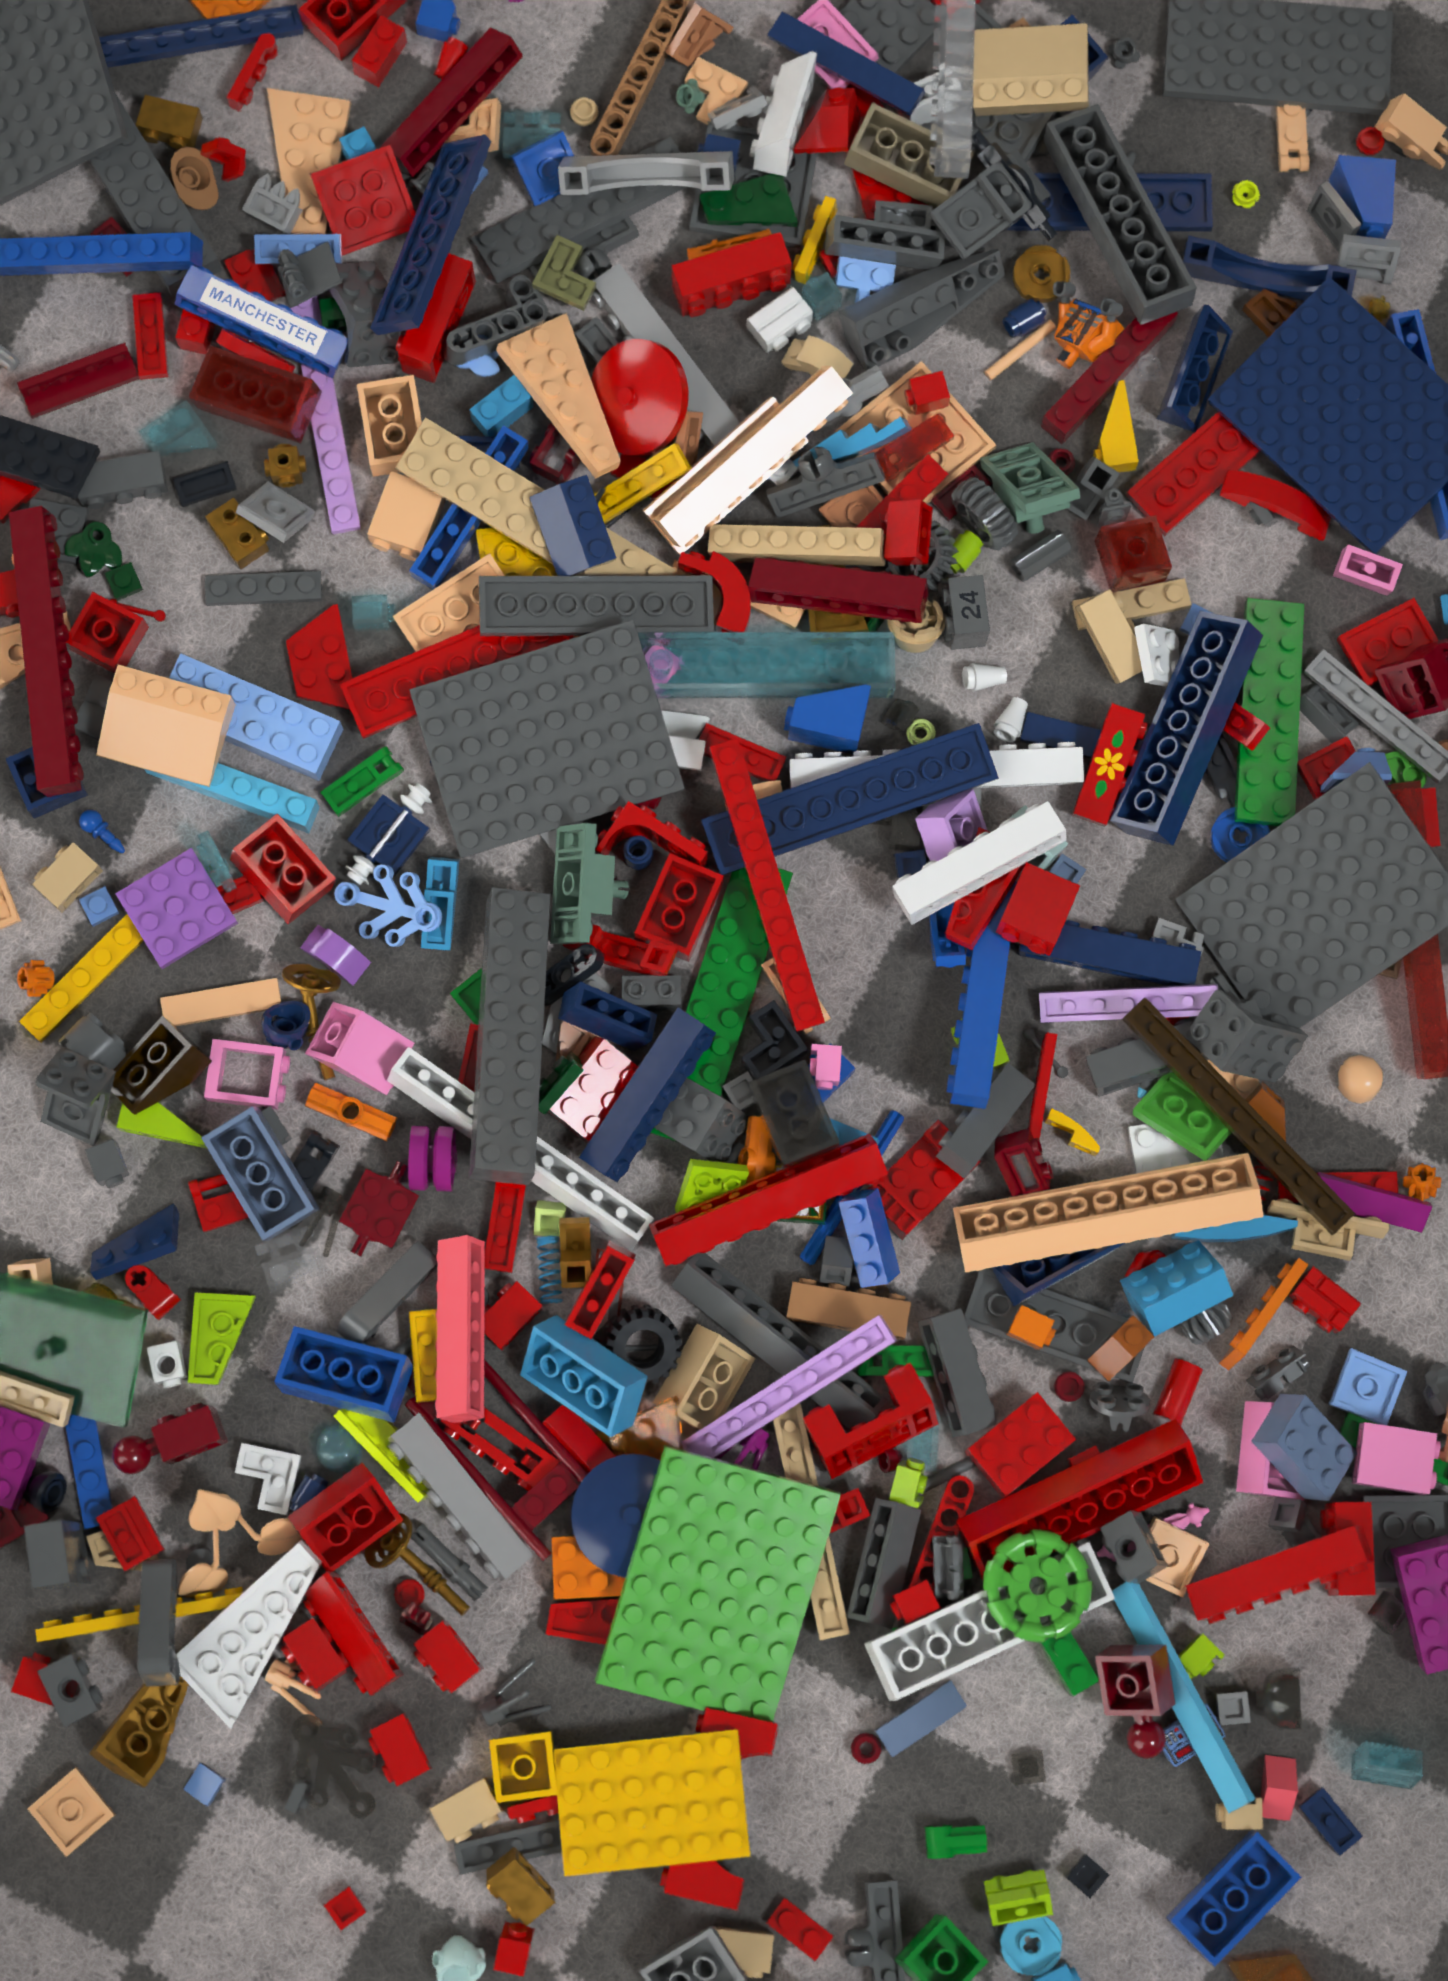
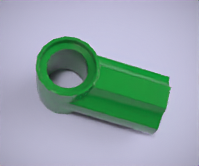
[925,1825,987,1859]

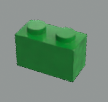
[1039,1632,1099,1697]

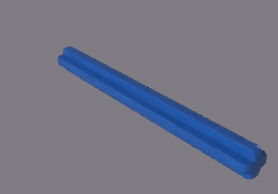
[800,1110,904,1265]

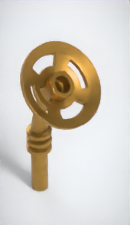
[282,964,341,1081]
[365,1513,470,1616]

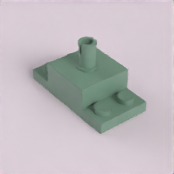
[980,442,1080,533]
[550,823,629,945]

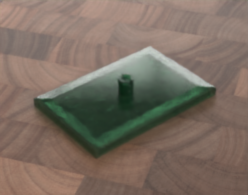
[0,1272,149,1428]

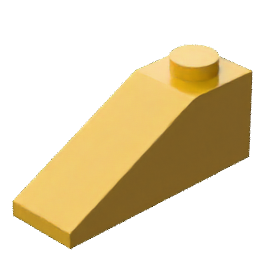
[1093,380,1139,472]

